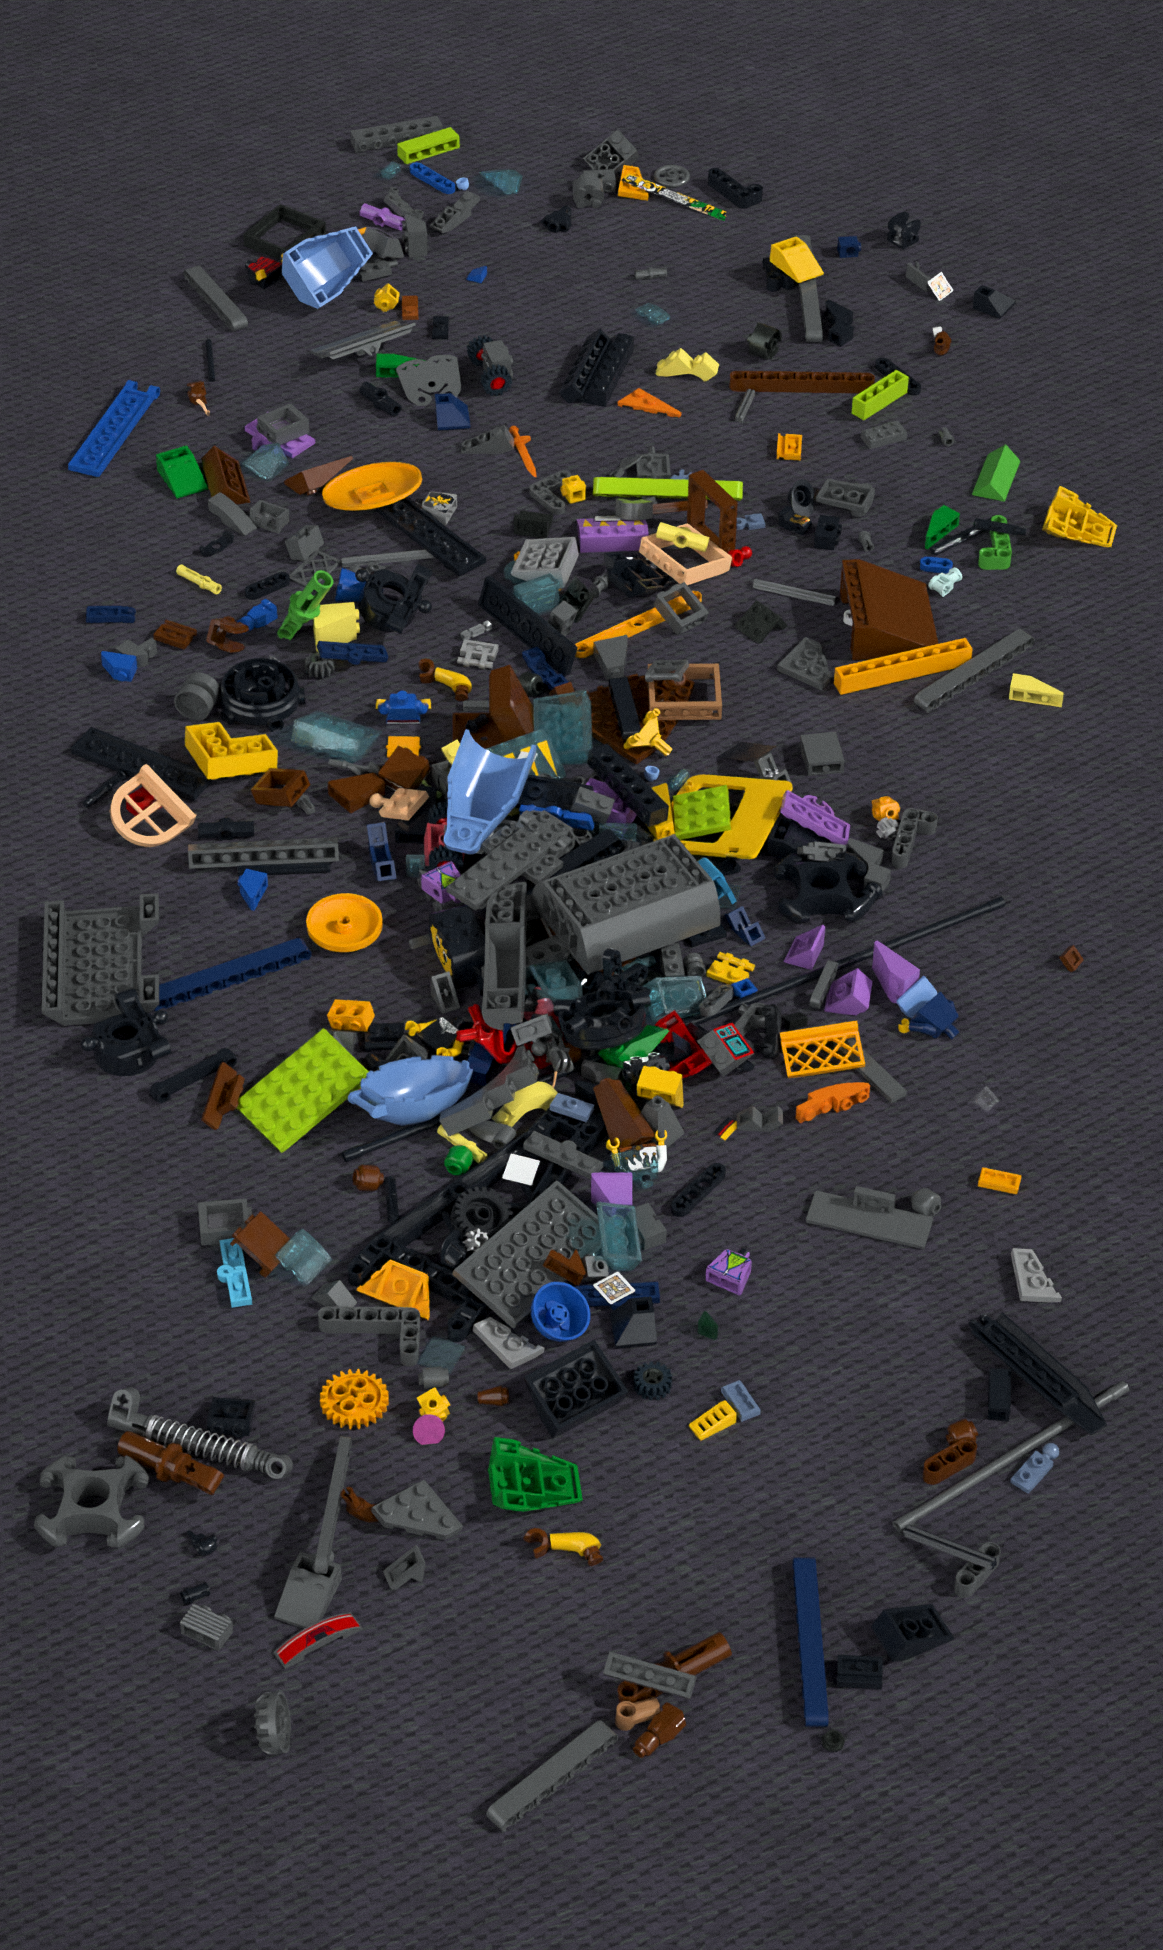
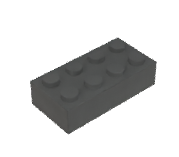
[861,421,907,449]

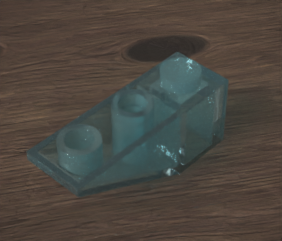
[479,170,523,195]

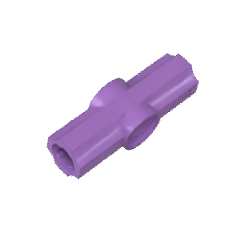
[360,203,405,231]

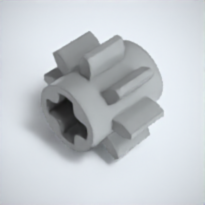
[876,817,899,840]
[463,1228,488,1253]

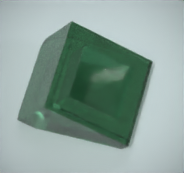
[698,1311,718,1340]

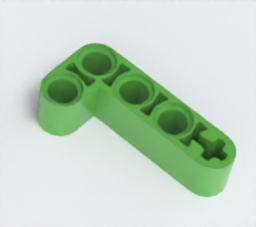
[978,515,1012,570]

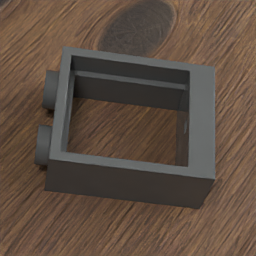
[653,582,709,635]

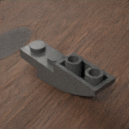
[430,191,480,233]

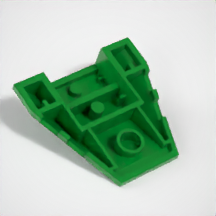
[488,1437,583,1512]

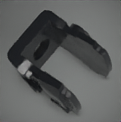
[887,211,921,250]

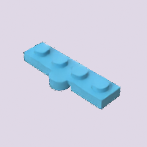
[217,1238,252,1308]

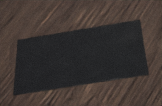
[718,742,777,762]

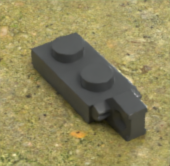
[797,842,846,862]

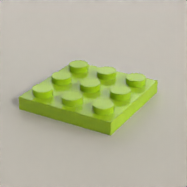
[673,785,731,840]

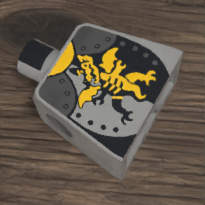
[415,492,457,526]

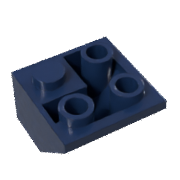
[435,393,471,430]

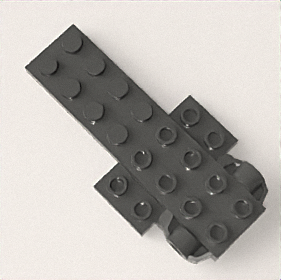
[447,810,575,911]

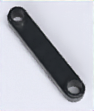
[149,1048,237,1104]

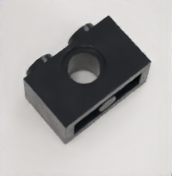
[814,515,842,551]

